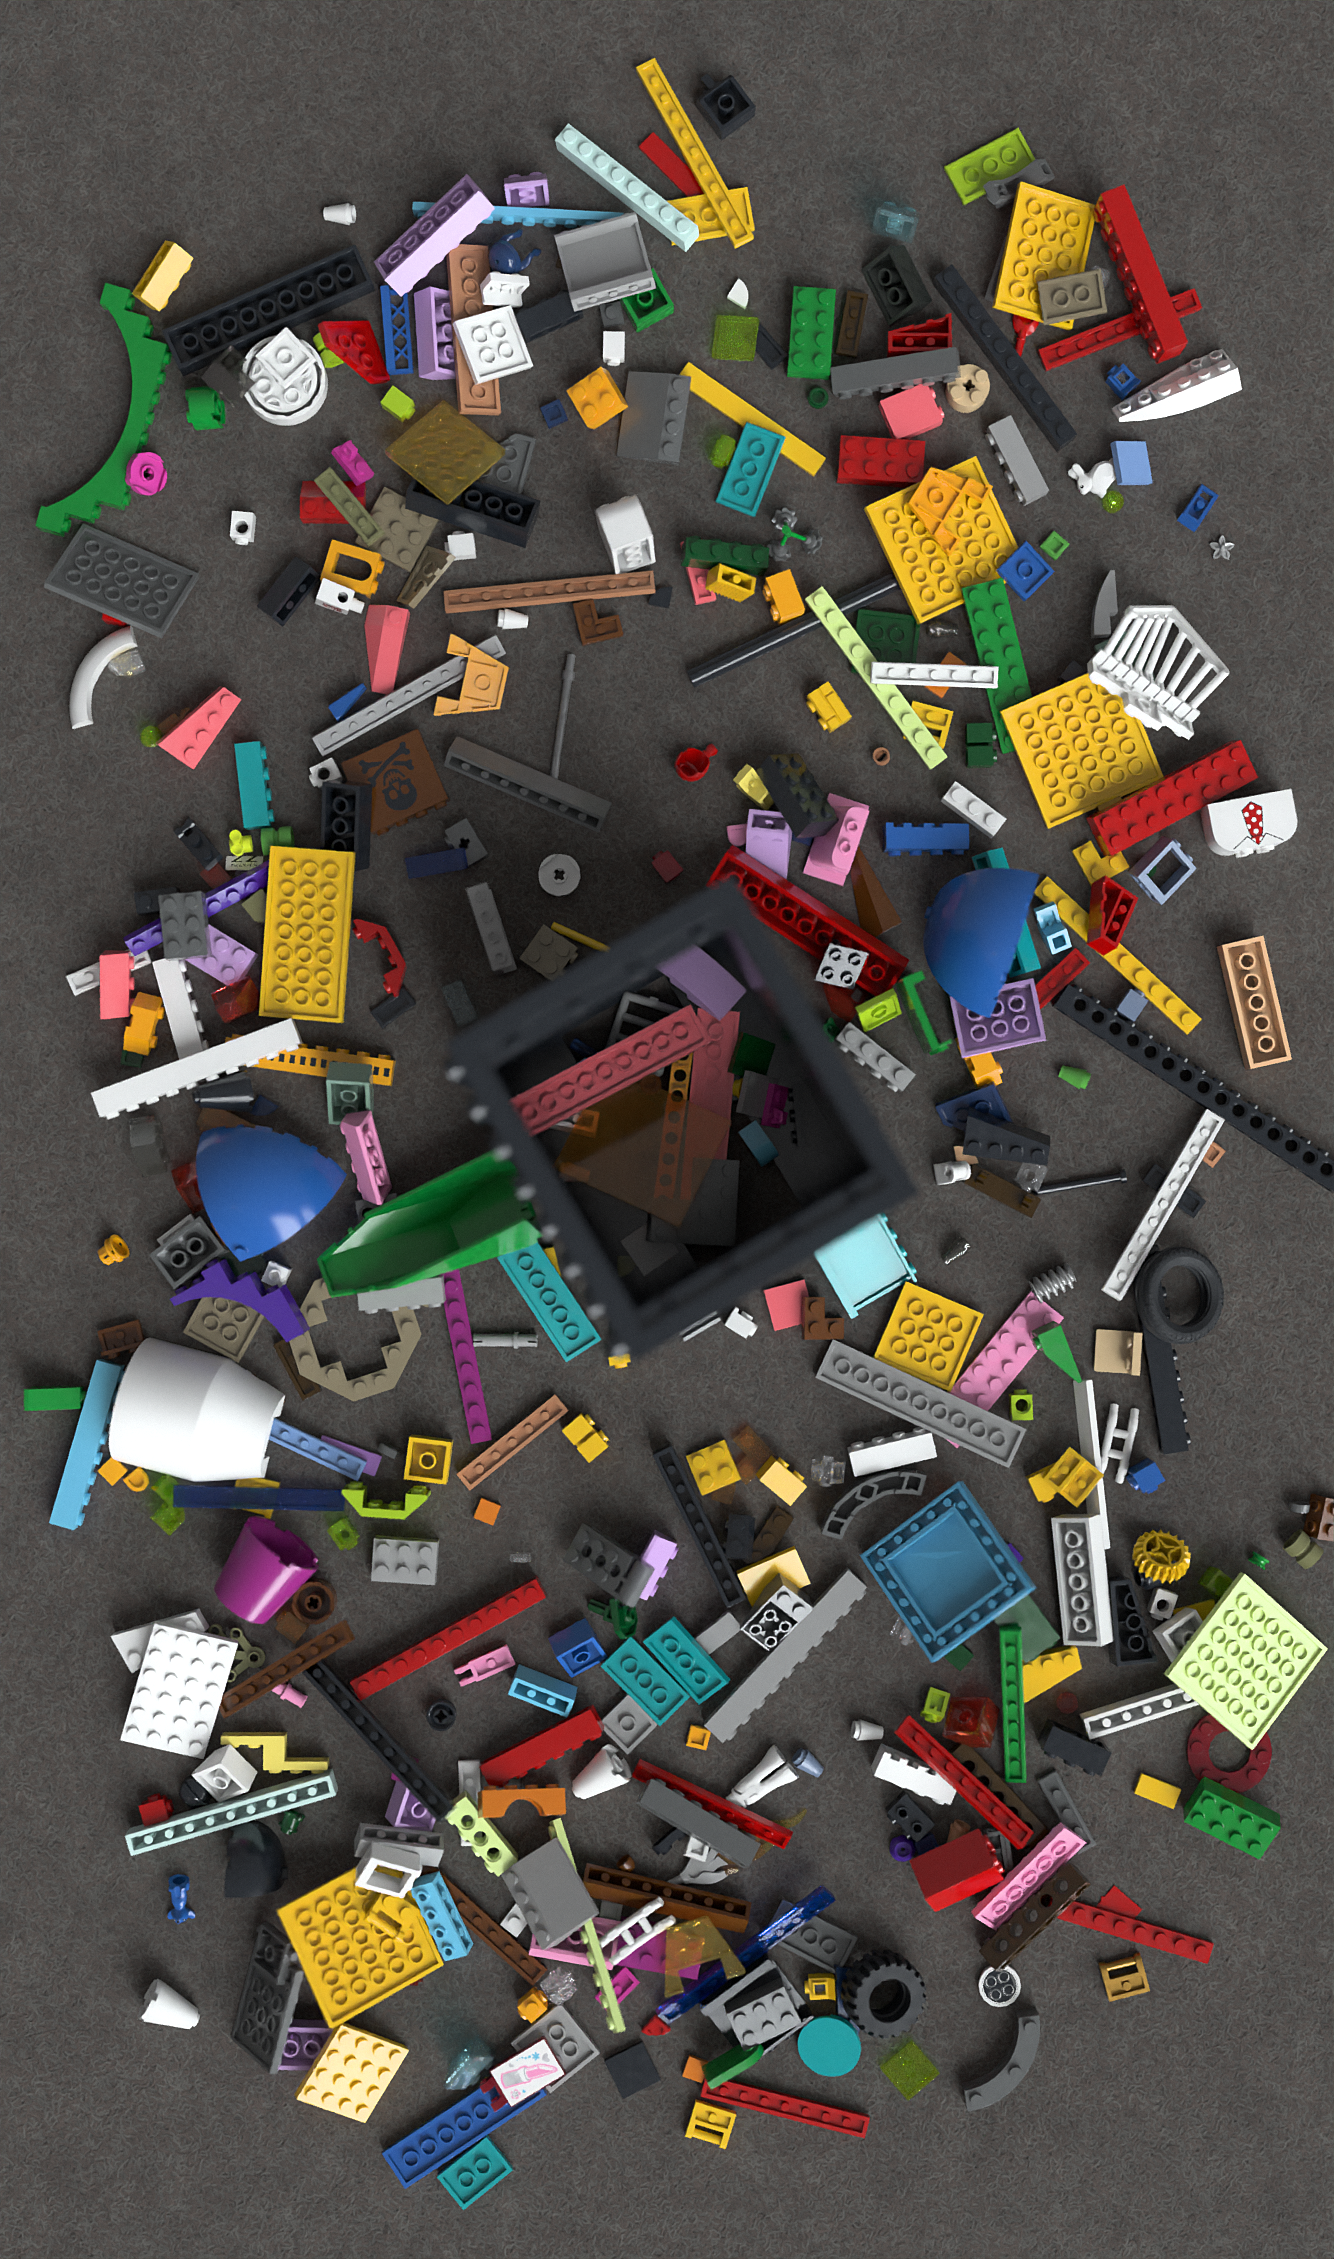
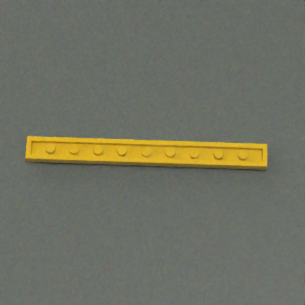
[636,58,754,248]
[1034,876,1202,1035]

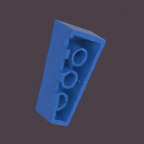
[883,823,969,856]

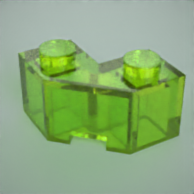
[150,1474,185,1536]

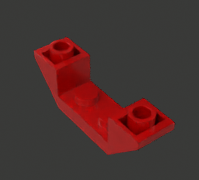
[352,919,407,998]

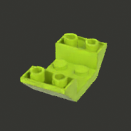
[342,1481,431,1519]

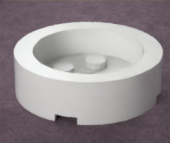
[240,336,328,426]

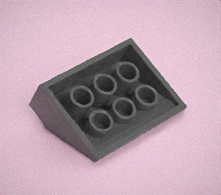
[617,371,691,466]

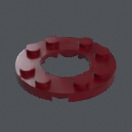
[1186,1713,1272,1793]

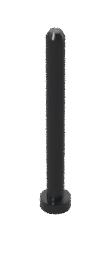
[1033,1169,1127,1195]

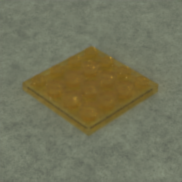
[385,400,505,505]

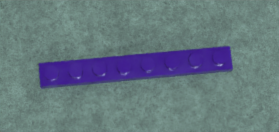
[123,860,269,956]

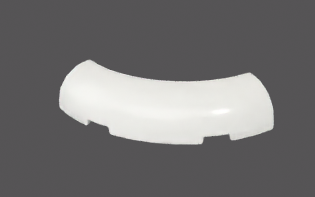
[69,626,137,729]

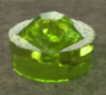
[1102,491,1124,513]
[140,726,162,748]

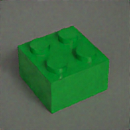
[618,268,674,333]

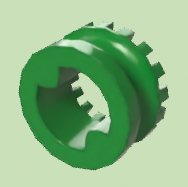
[1248,1551,1270,1570]

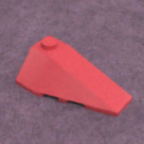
[364,605,410,695]

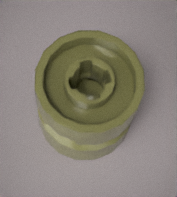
[1282,1529,1324,1570]

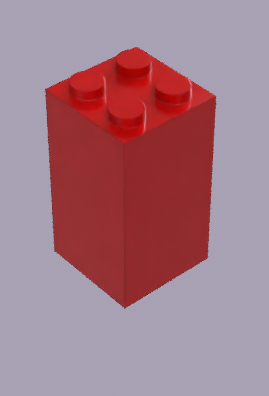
[910,1828,1005,1912]

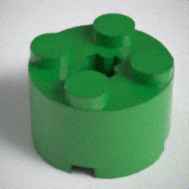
[185,385,226,431]

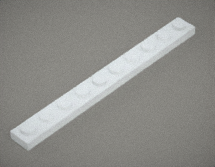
[1101,1109,1225,1301]

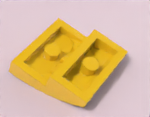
[1043,1447,1104,1508]

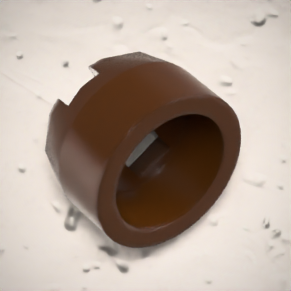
[616,1854,635,1873]

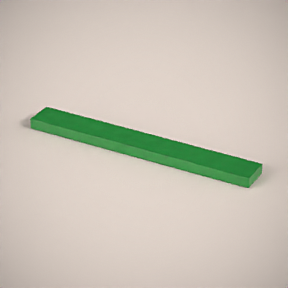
[1000,1626,1027,1783]

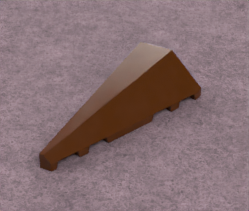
[850,845,902,937]

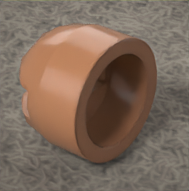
[873,747,890,766]

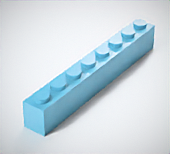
[49,1358,126,1530]

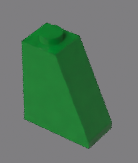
[24,1386,87,1411]

